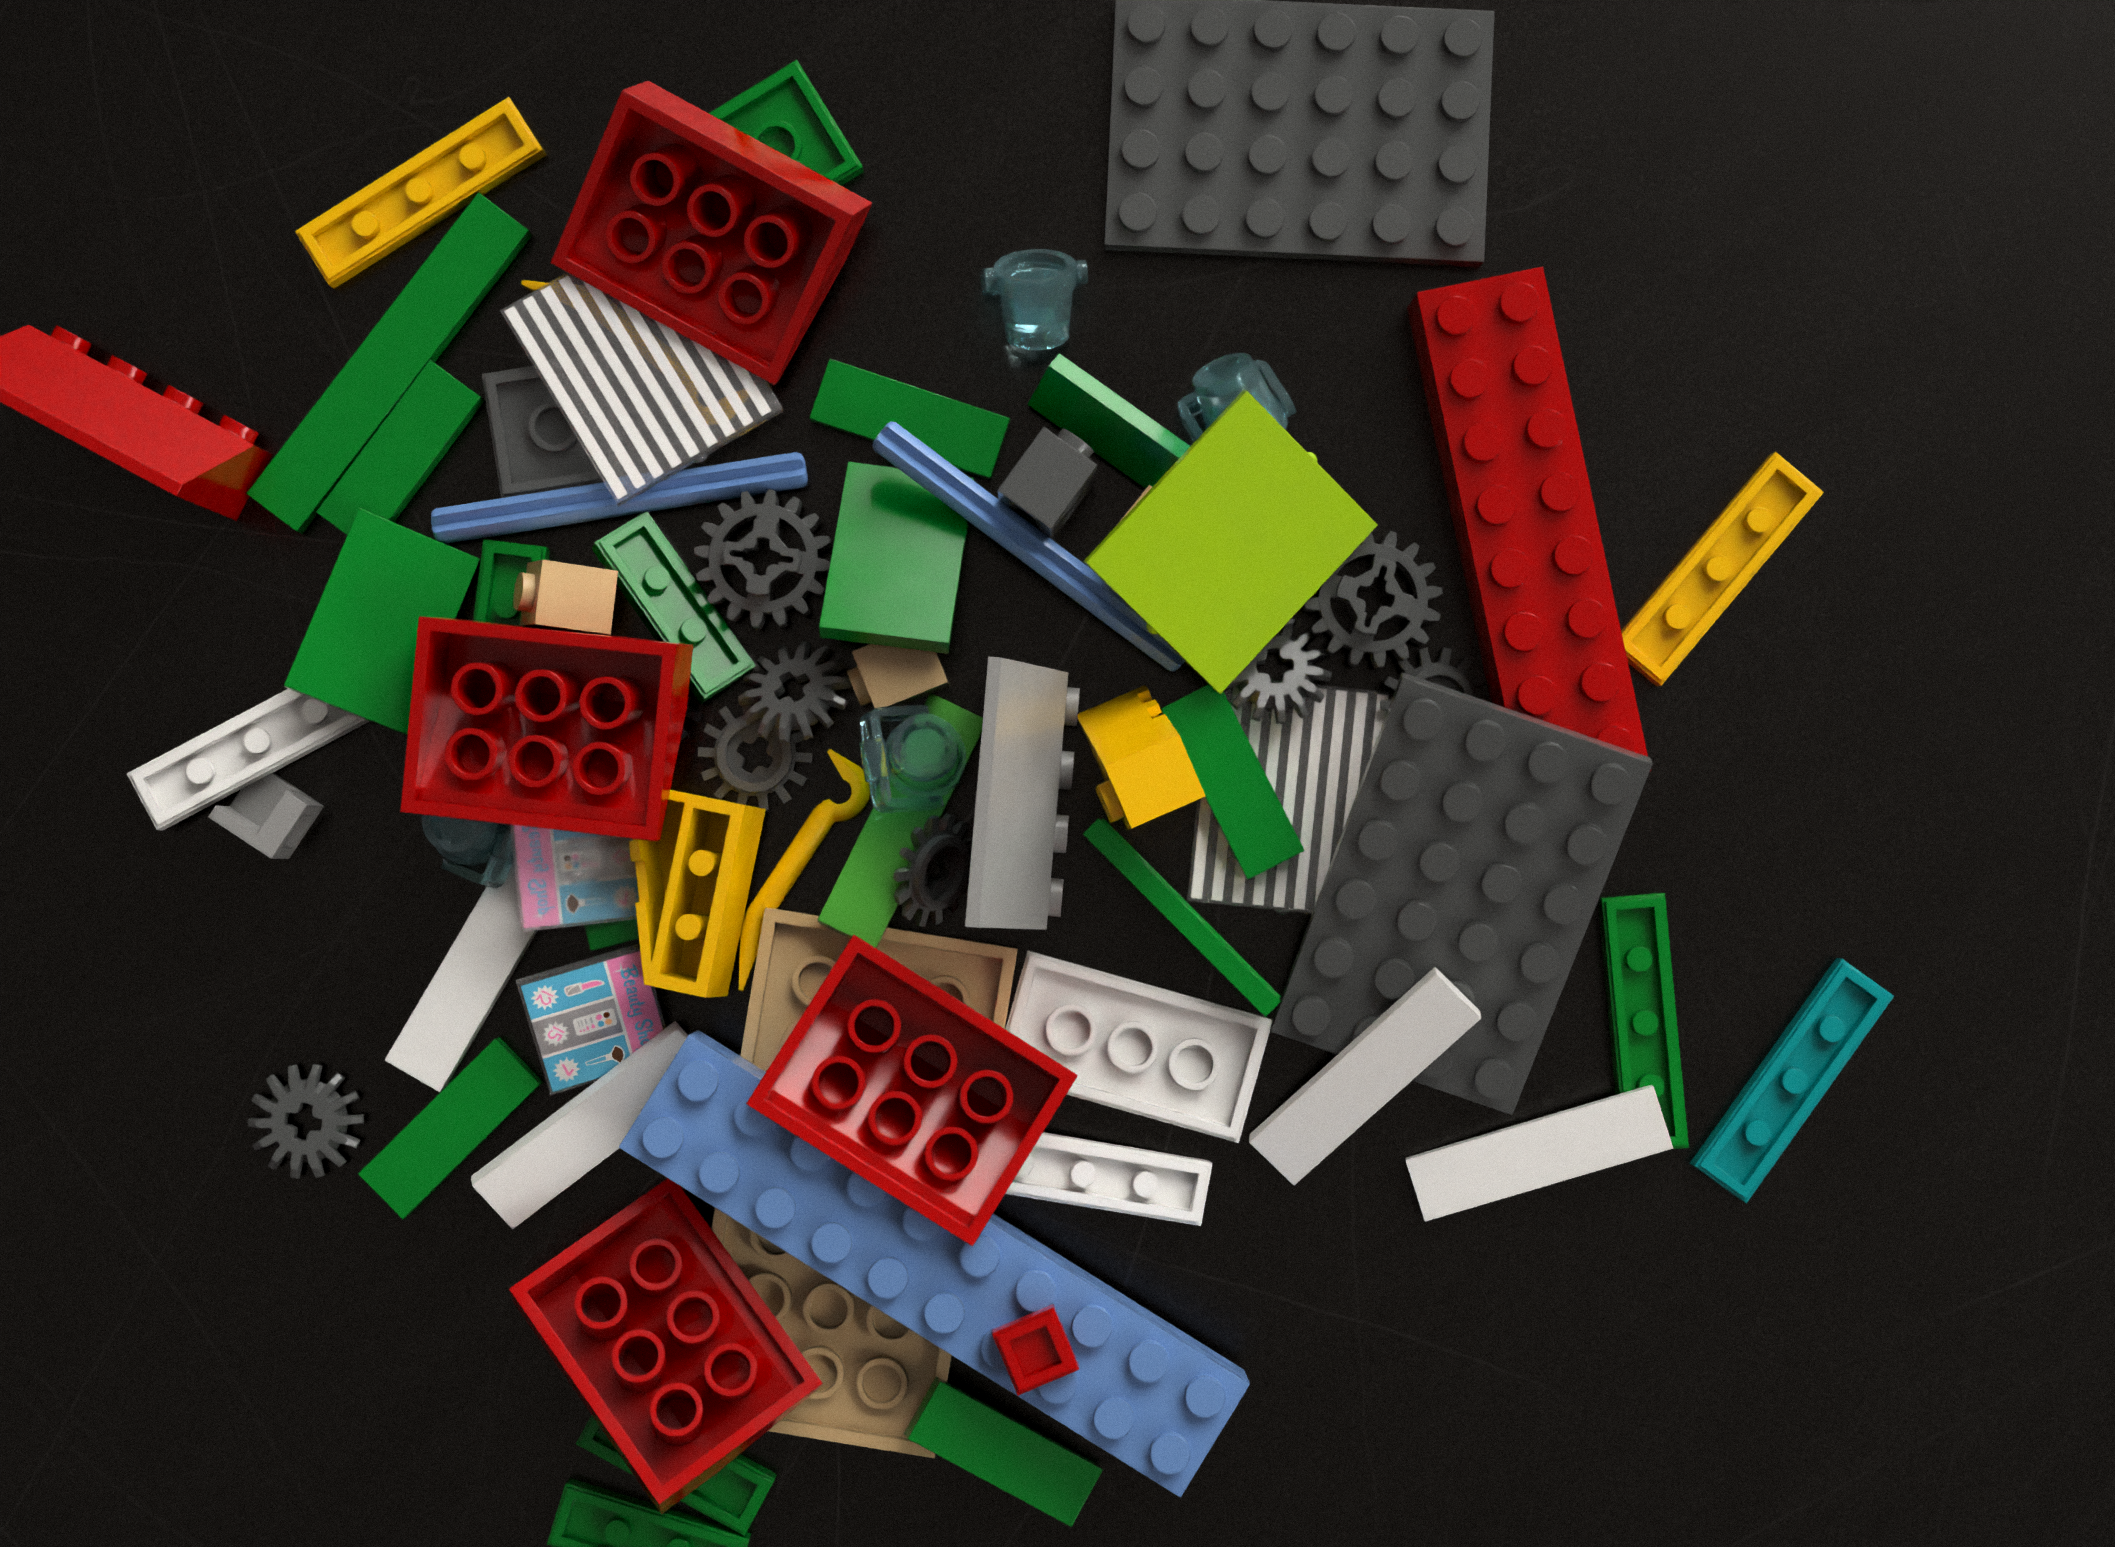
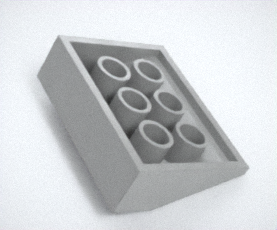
[965,657,1080,930]

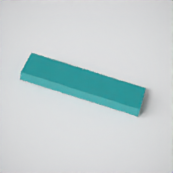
[1689,958,1894,1203]

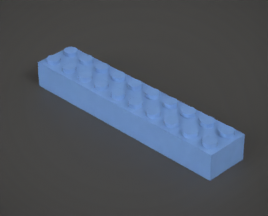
[619,1030,1250,1498]

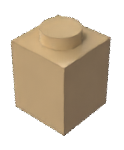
[513,560,618,635]
[847,644,950,715]

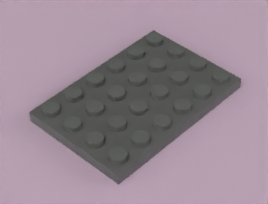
[1104,0,1495,267]
[1271,672,1653,1115]

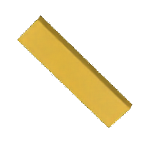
[295,97,546,289]
[1621,452,1824,687]

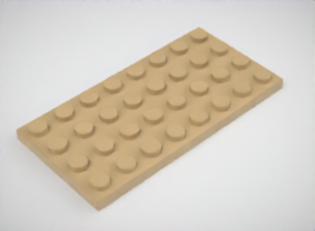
[712,907,1018,1458]

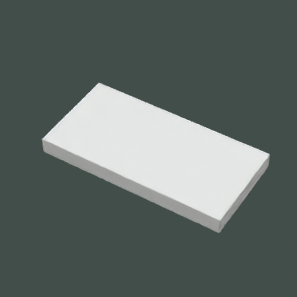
[1006,950,1273,1143]

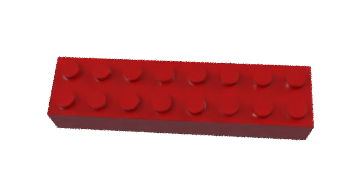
[1407,266,1651,771]

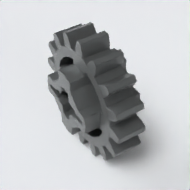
[694,489,833,630]
[1302,531,1443,669]

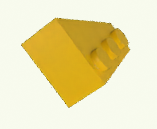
[1078,685,1206,830]
[629,789,766,998]

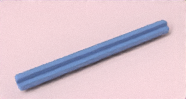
[872,421,1185,672]
[431,452,808,544]

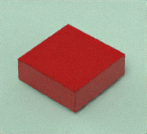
[992,1304,1079,1396]

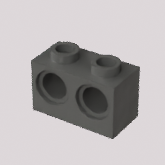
[998,427,1097,540]

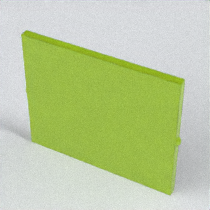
[1083,390,1378,694]

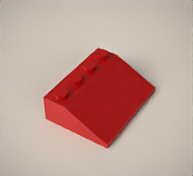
[551,81,872,385]
[0,325,273,521]
[400,616,693,841]
[746,935,1078,1247]
[509,1178,823,1514]

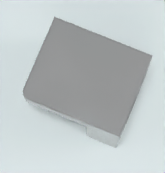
[208,772,324,859]

